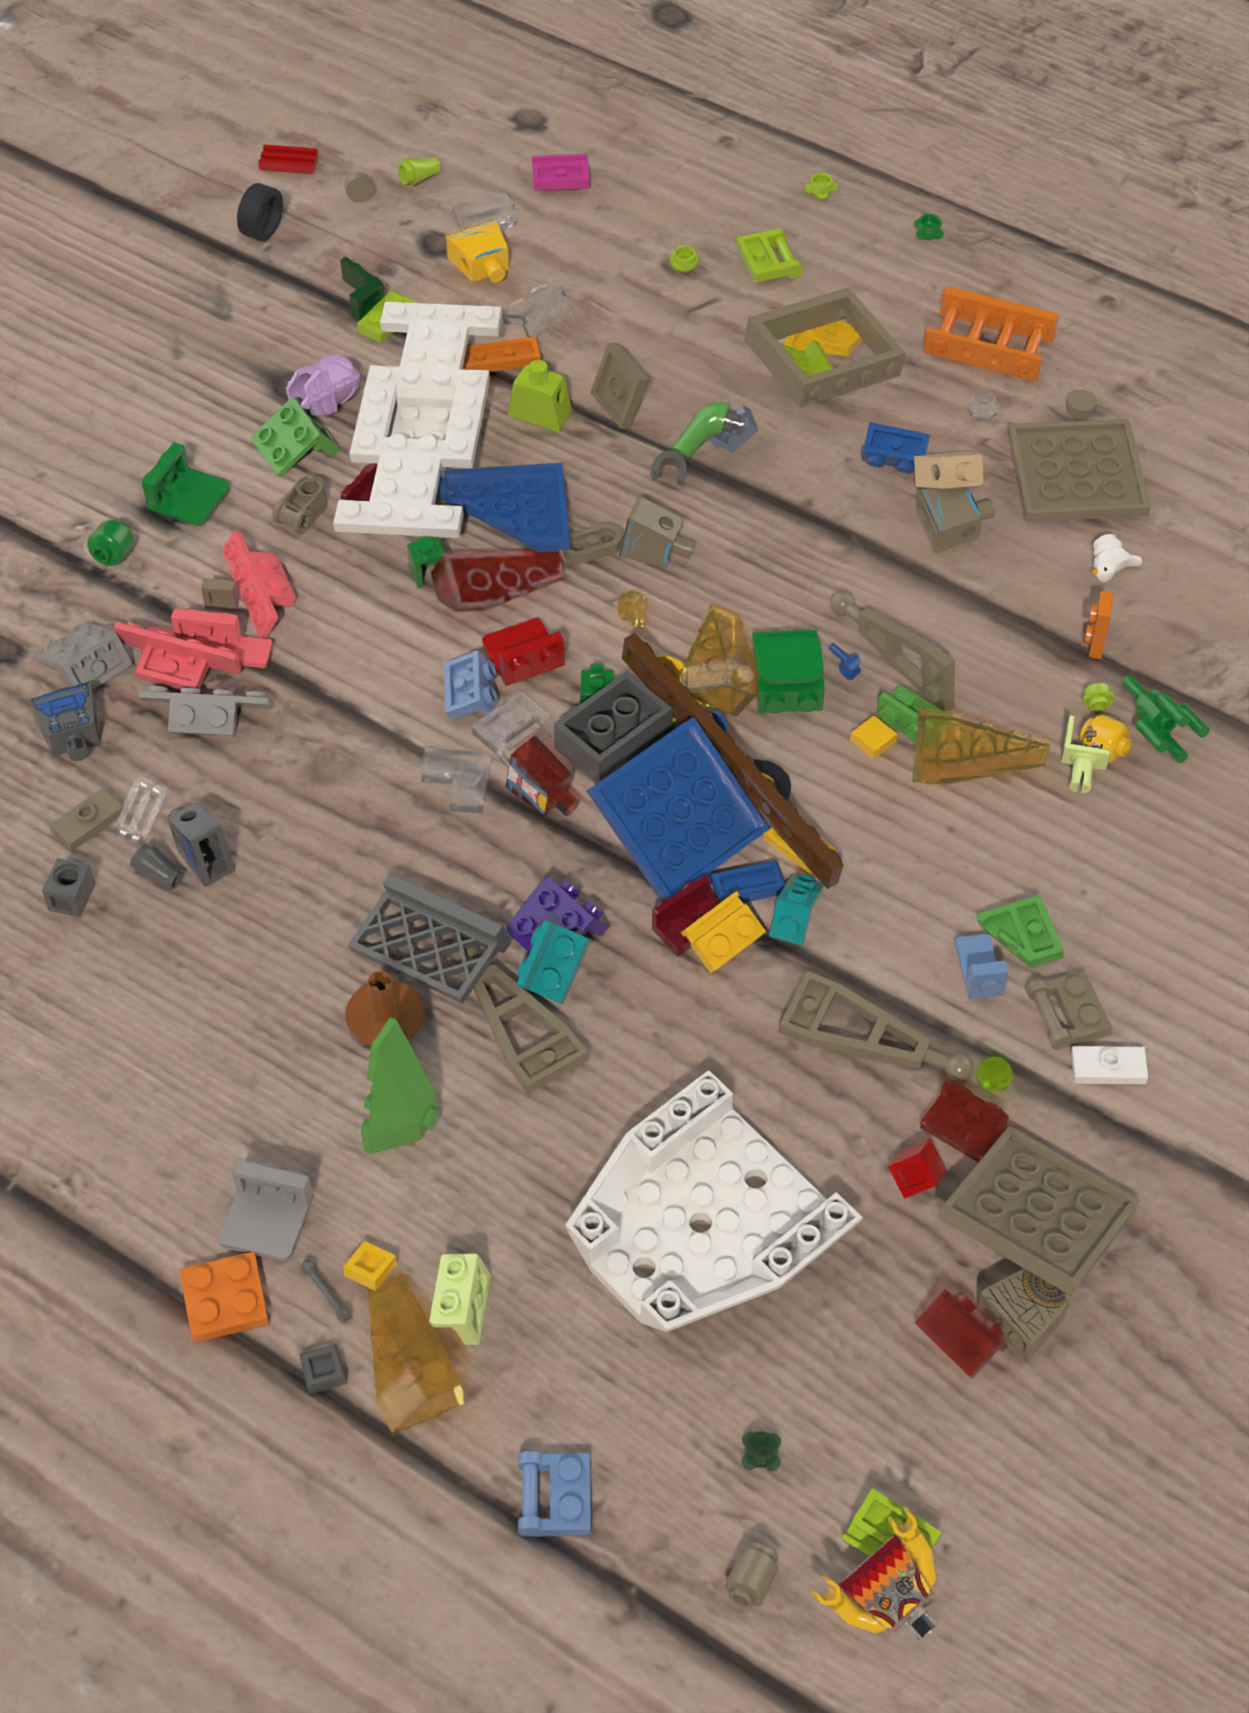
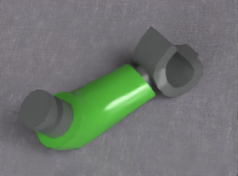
[650,402,747,486]

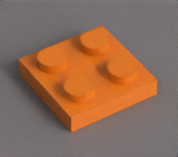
[179,1252,269,1343]

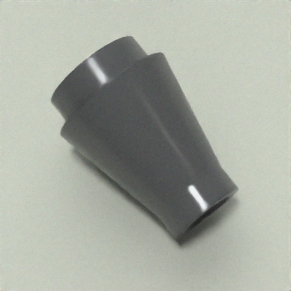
[130,844,183,890]

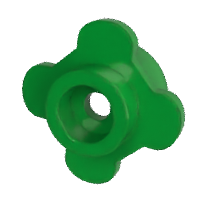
[914,214,944,240]

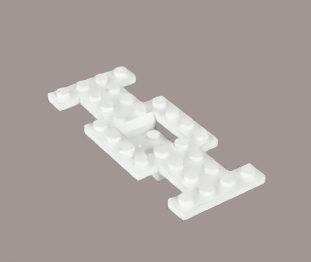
[333,302,503,538]

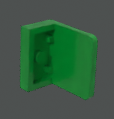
[142,442,230,526]

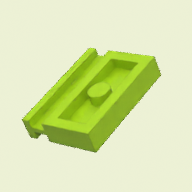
[841,1488,943,1582]

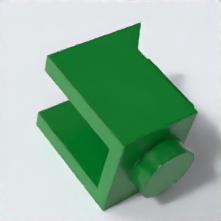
[407,536,447,589]

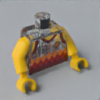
[811,1507,938,1641]

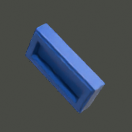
[710,860,785,903]

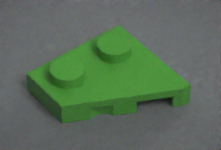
[976,895,1064,968]

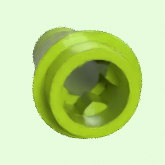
[397,157,441,186]

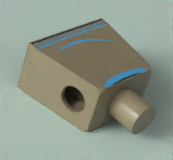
[916,487,995,553]
[618,496,696,568]

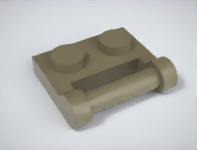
[1025,971,1113,1050]

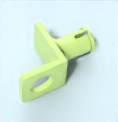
[1061,715,1110,793]

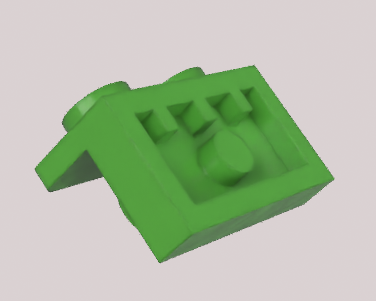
[876,685,954,749]

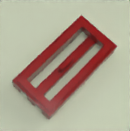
[258,144,319,174]

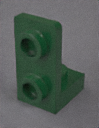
[340,256,385,321]

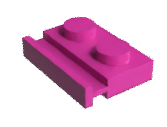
[532,154,589,191]

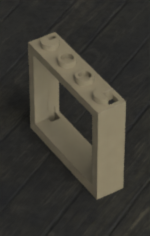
[744,287,906,408]

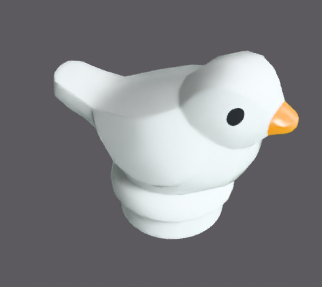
[1092,534,1142,583]

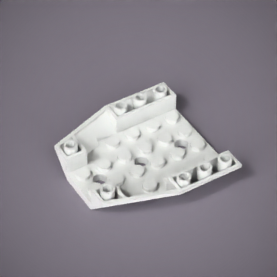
[565,1070,863,1332]

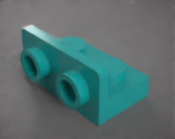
[517,920,591,1004]

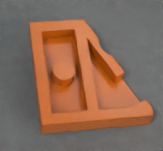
[1084,591,1114,659]

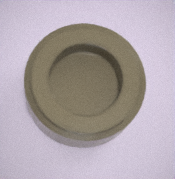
[344,172,374,202]
[1066,389,1097,418]

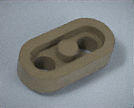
[563,523,623,564]

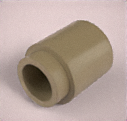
[725,1542,778,1608]

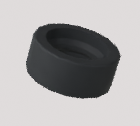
[237,183,283,242]

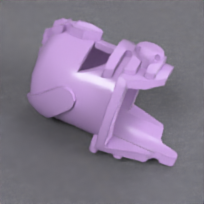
[286,355,360,416]

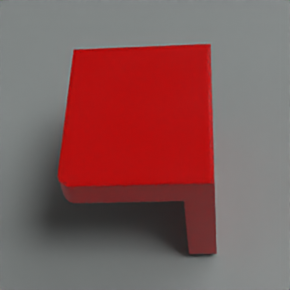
[887,1138,946,1199]

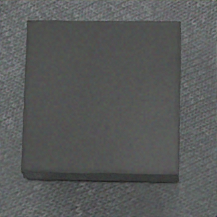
[299,1344,347,1394]

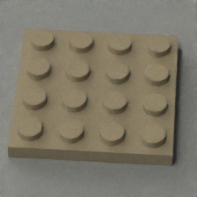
[1008,419,1151,522]
[938,1126,1140,1296]

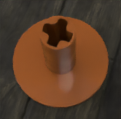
[345,971,424,1046]

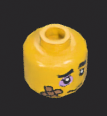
[1079,714,1132,763]

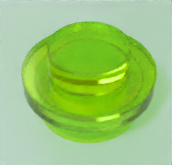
[976,1057,1013,1092]

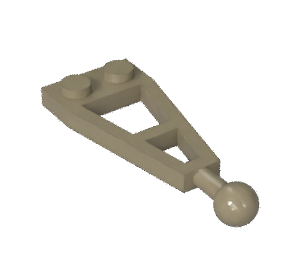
[830,591,955,713]
[451,937,589,1094]
[778,971,974,1083]

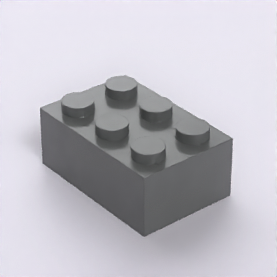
[554,671,673,784]

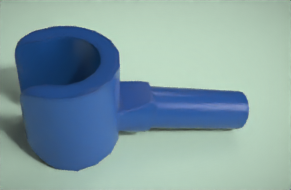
[829,643,861,680]

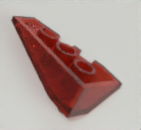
[431,550,566,612]

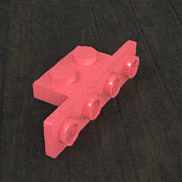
[223,530,296,639]
[140,608,273,668]
[113,622,241,690]

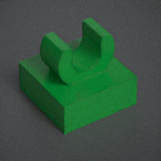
[580,664,614,703]

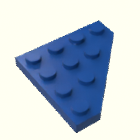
[440,463,570,552]

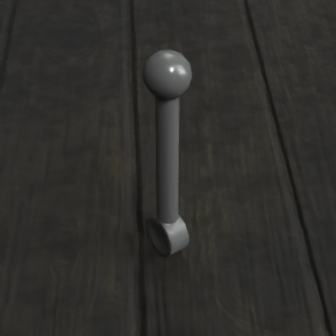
[301,1260,351,1323]

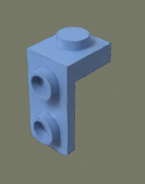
[955,934,1008,1000]

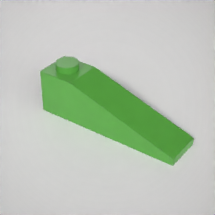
[361,1017,440,1154]

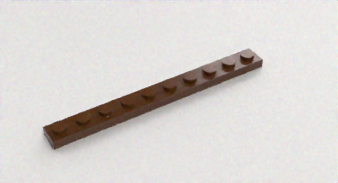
[622,633,844,890]

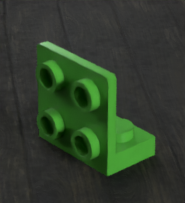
[251,396,340,477]

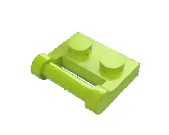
[736,229,804,283]

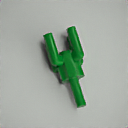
[1122,675,1210,763]

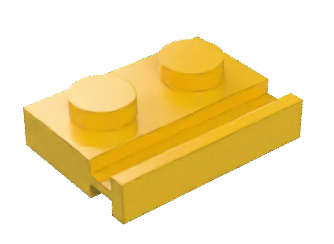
[681,891,766,973]

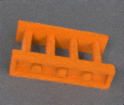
[923,286,1059,382]

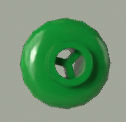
[87,520,134,566]

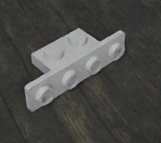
[138,686,274,737]

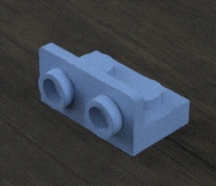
[444,650,498,720]

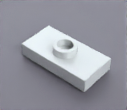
[1071,1046,1148,1084]

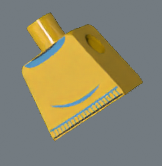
[446,219,509,283]

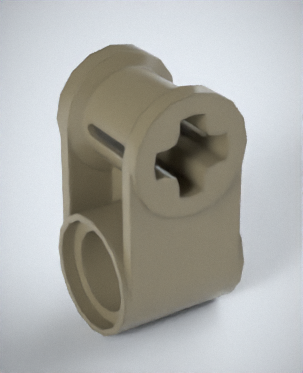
[272,475,327,535]

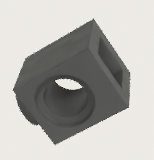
[42,858,95,917]

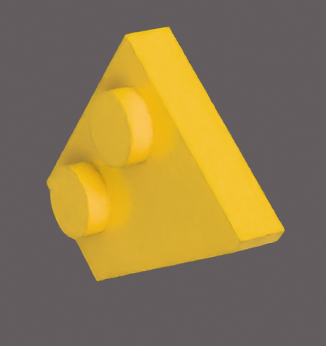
[784,320,863,357]

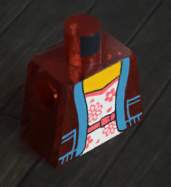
[506,735,580,816]

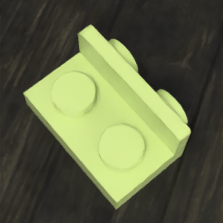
[429,1254,491,1345]

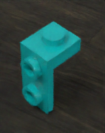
[769,874,824,946]

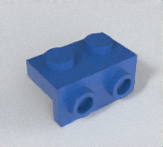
[861,422,930,474]

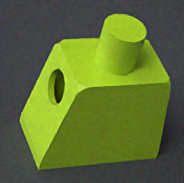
[508,360,572,433]

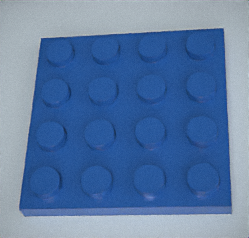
[586,717,770,900]

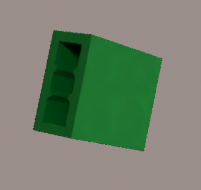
[751,629,825,714]

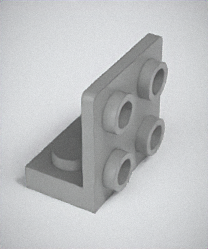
[37,623,133,690]

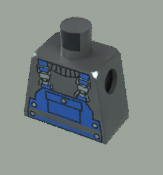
[28,682,99,761]
[168,803,235,887]

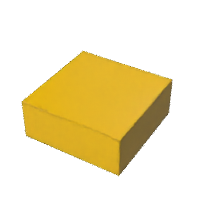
[850,715,898,760]
[343,1241,397,1291]

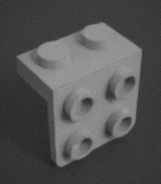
[219,1160,313,1261]

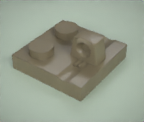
[590,343,649,429]

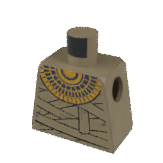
[976,1269,1069,1362]

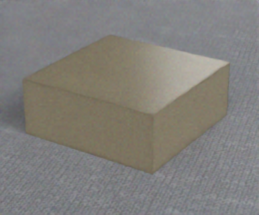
[201,578,239,612]

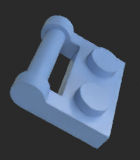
[518,1451,591,1537]

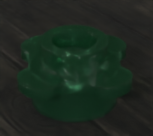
[741,1431,781,1472]

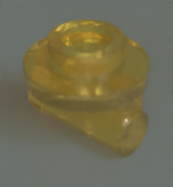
[616,590,647,627]

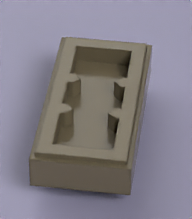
[49,787,125,851]

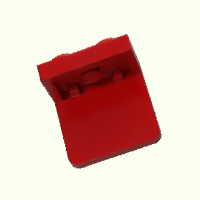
[482,618,565,686]

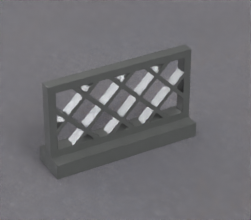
[348,873,511,1004]

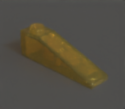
[680,604,757,717]
[912,709,1050,784]
[367,1274,464,1436]

